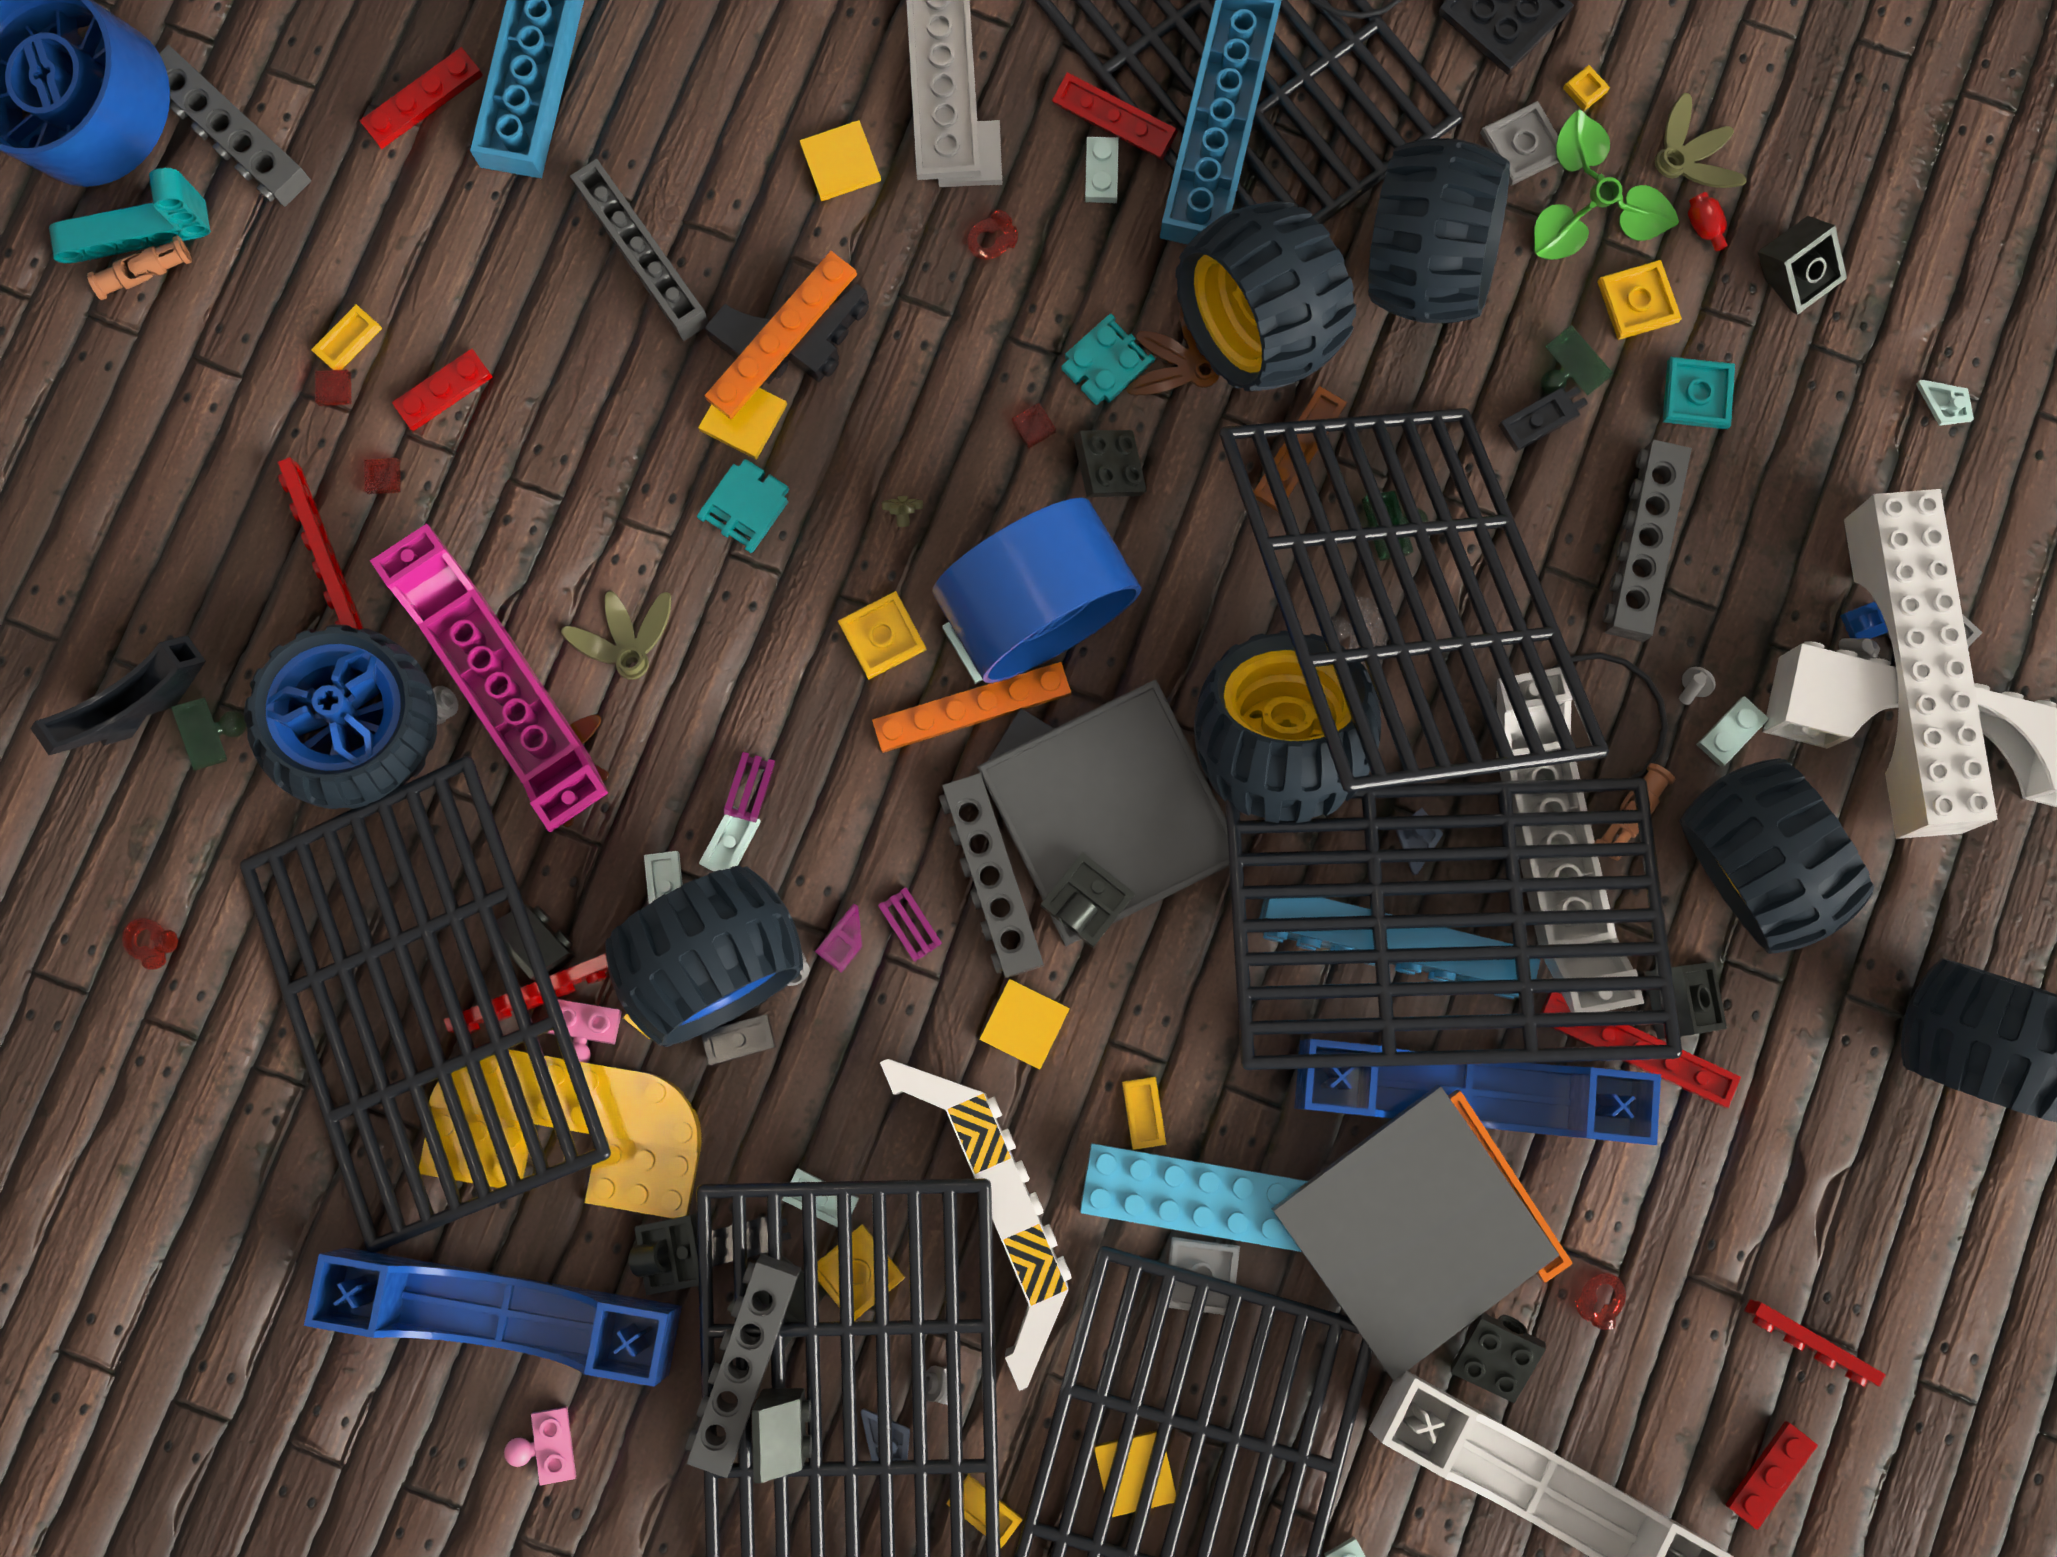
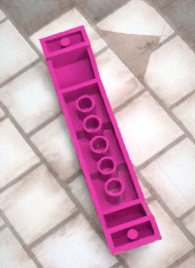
[370,523,608,832]

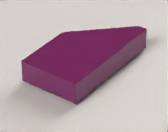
[815,903,863,973]

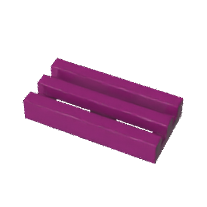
[724,752,775,823]
[878,887,942,962]

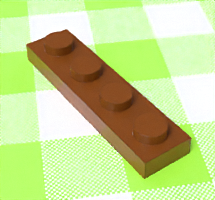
[1253,386,1347,512]

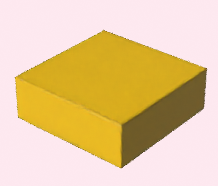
[1563,65,1610,111]

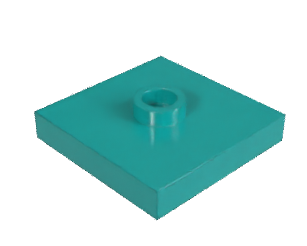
[1663,357,1735,429]

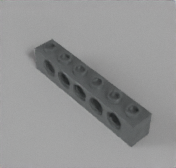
[159,44,311,207]
[570,159,709,342]
[1603,439,1692,642]
[939,773,1044,979]
[685,1254,801,1478]

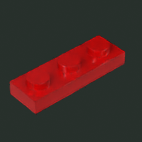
[391,348,493,431]
[1725,1421,1818,1530]

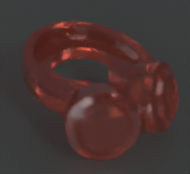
[968,209,1018,260]
[122,918,178,970]
[1575,1273,1626,1330]

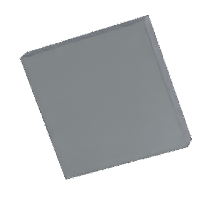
[1480,101,1559,186]
[938,120,1002,187]
[1168,1237,1240,1315]

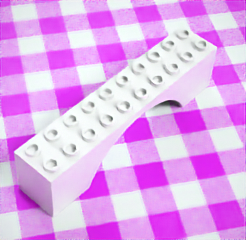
[1844,489,1997,839]
[1763,641,2057,807]
[1369,1371,1734,1557]

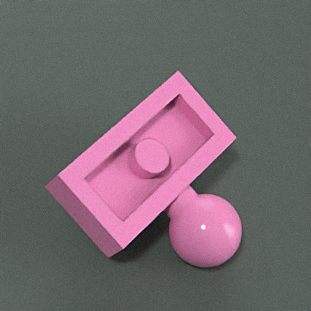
[547,999,622,1063]
[504,1406,576,1485]

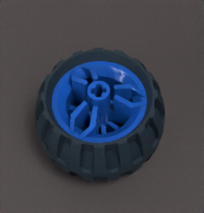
[244,625,438,809]

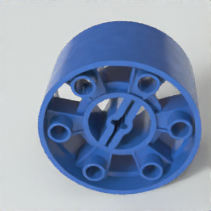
[0,0,170,187]
[932,498,1142,683]

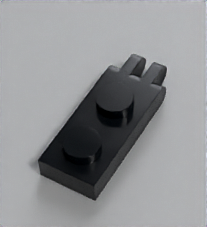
[1498,387,1588,453]
[712,1216,792,1267]

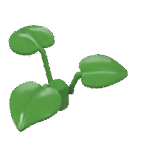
[1534,110,1679,260]

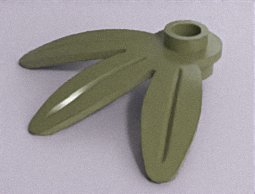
[1655,93,1746,188]
[561,591,671,679]

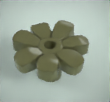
[881,496,923,527]

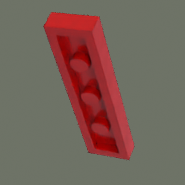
[359,47,483,150]
[1052,72,1178,161]
[1744,1299,1886,1387]

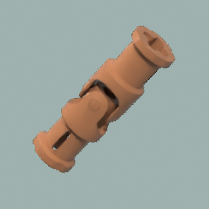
[87,235,192,300]
[1595,763,1676,861]

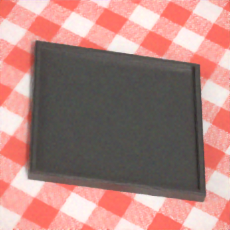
[977,679,1243,947]
[1271,1085,1559,1381]

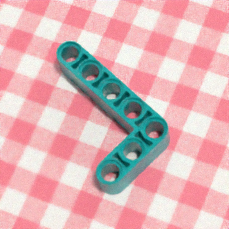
[49,168,211,264]

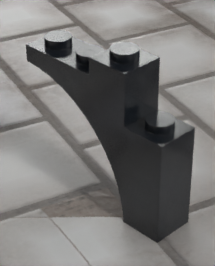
[705,283,869,384]
[30,635,206,755]

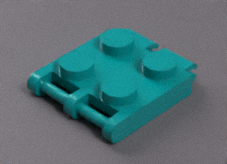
[1061,313,1156,405]
[697,459,789,553]

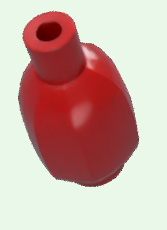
[1688,192,1728,252]

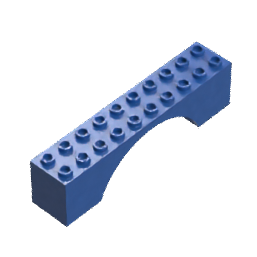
[1294,1039,1661,1145]
[304,1248,682,1387]

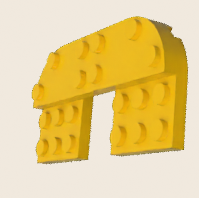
[419,1049,702,1219]

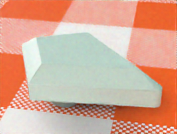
[1916,380,1974,425]

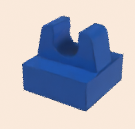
[1840,602,1888,639]

